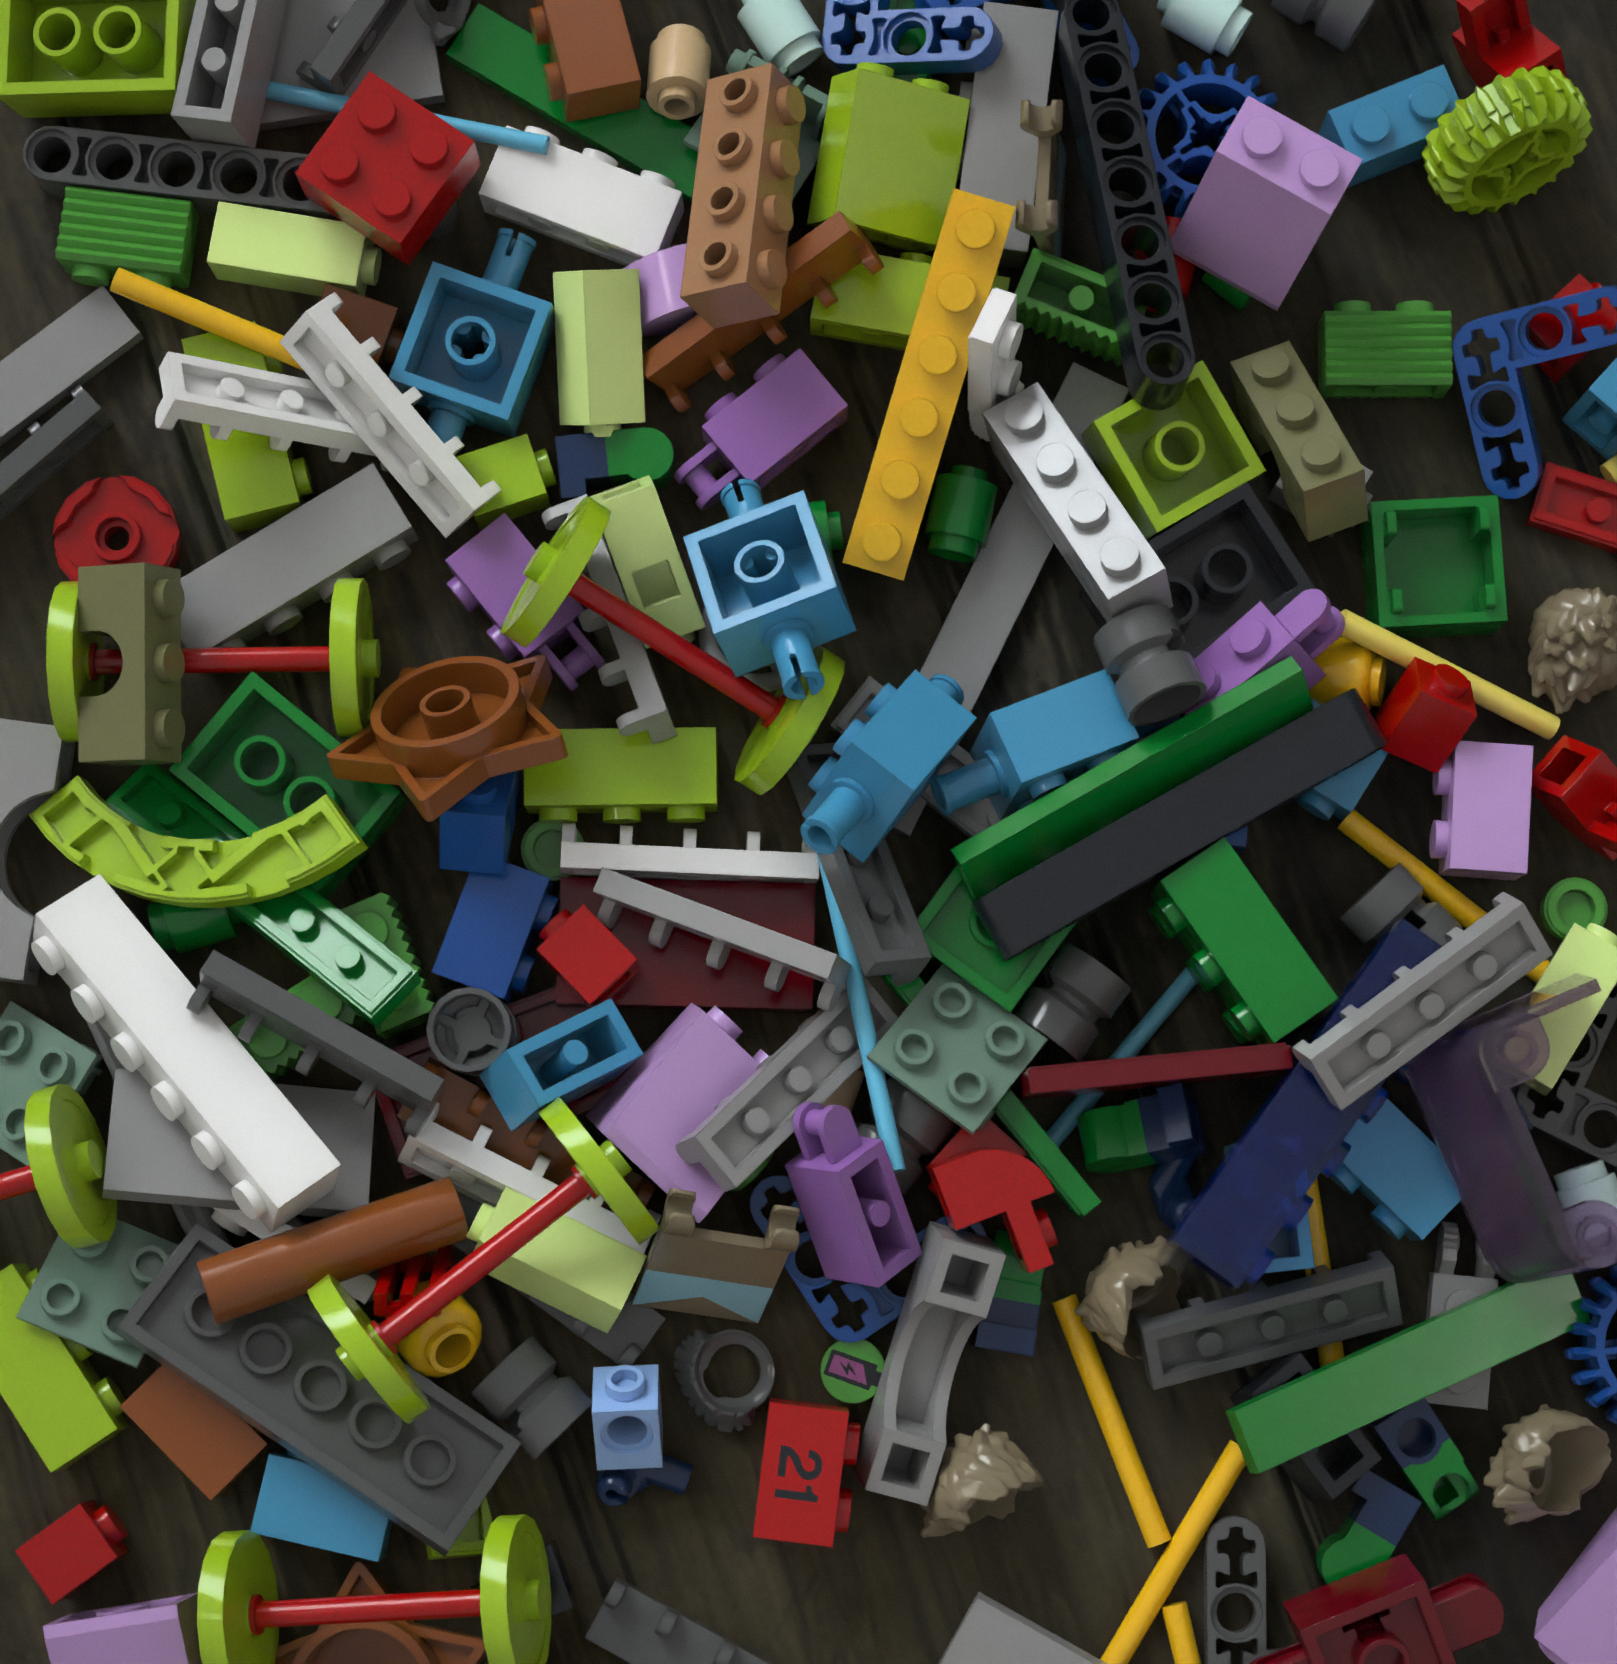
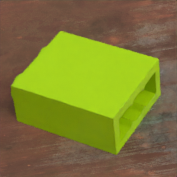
[807,62,970,253]

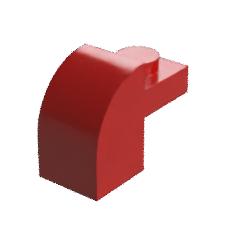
[1452,0,1567,88]
[1531,735,1617,862]
[926,1148,1058,1273]

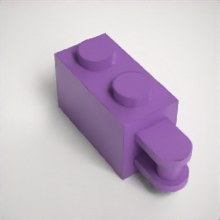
[673,348,848,511]
[445,513,606,692]
[1185,589,1345,715]
[785,1101,923,1288]

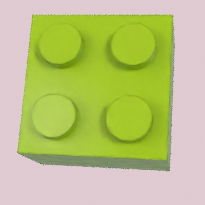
[1080,360,1266,541]

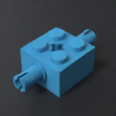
[388,228,555,456]
[683,479,857,700]
[930,669,1180,821]
[800,670,977,863]

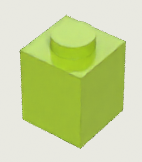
[456,434,557,529]

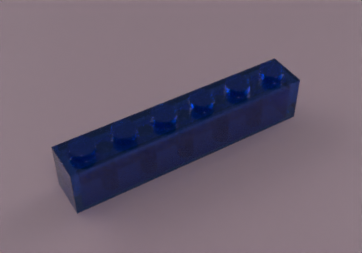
[1165,918,1442,1289]

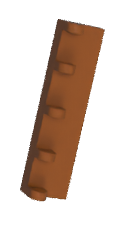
[643,211,884,414]
[397,1057,656,1213]

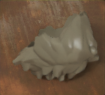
[1528,587,1617,714]
[1074,1235,1191,1359]
[1484,1403,1612,1525]
[919,1423,1043,1538]

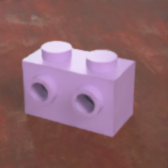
[1429,741,1533,881]

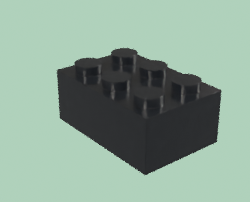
[1079,482,1316,659]

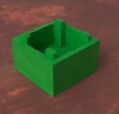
[1359,495,1508,639]
[917,865,1076,1013]

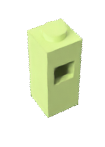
[207,201,382,296]
[553,269,645,437]
[590,475,706,649]
[1489,923,1617,1096]
[466,1186,647,1334]

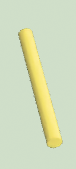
[1341,609,1560,740]

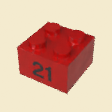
[295,71,481,266]
[753,1397,860,1547]

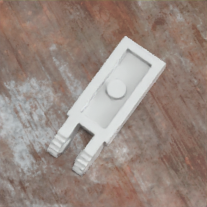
[968,288,1024,442]

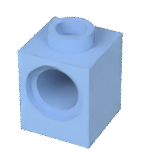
[592,1364,663,1470]

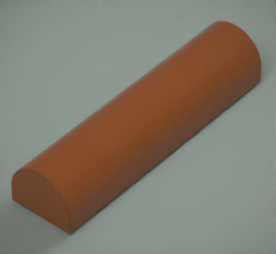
[195,1176,468,1325]

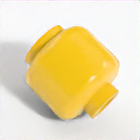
[1309,637,1387,711]
[386,1280,482,1378]

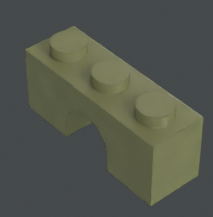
[1230,341,1368,542]
[78,562,185,766]

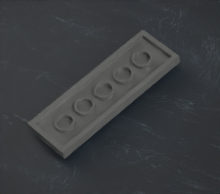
[117,1222,522,1557]

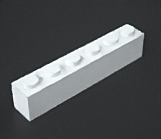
[31,874,341,1233]

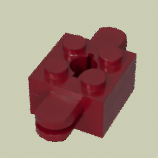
[1249,1553,1504,1664]

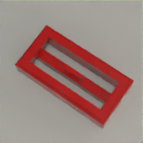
[373,1244,453,1317]

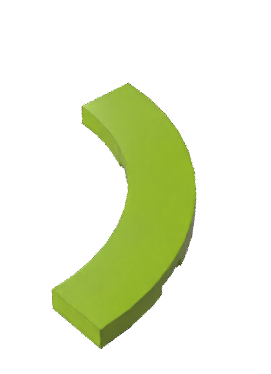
[29,775,368,908]

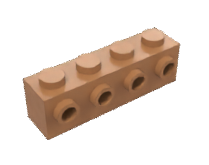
[680,63,806,329]

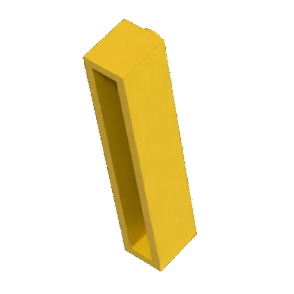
[842,188,1016,581]

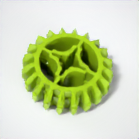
[1421,65,1593,215]

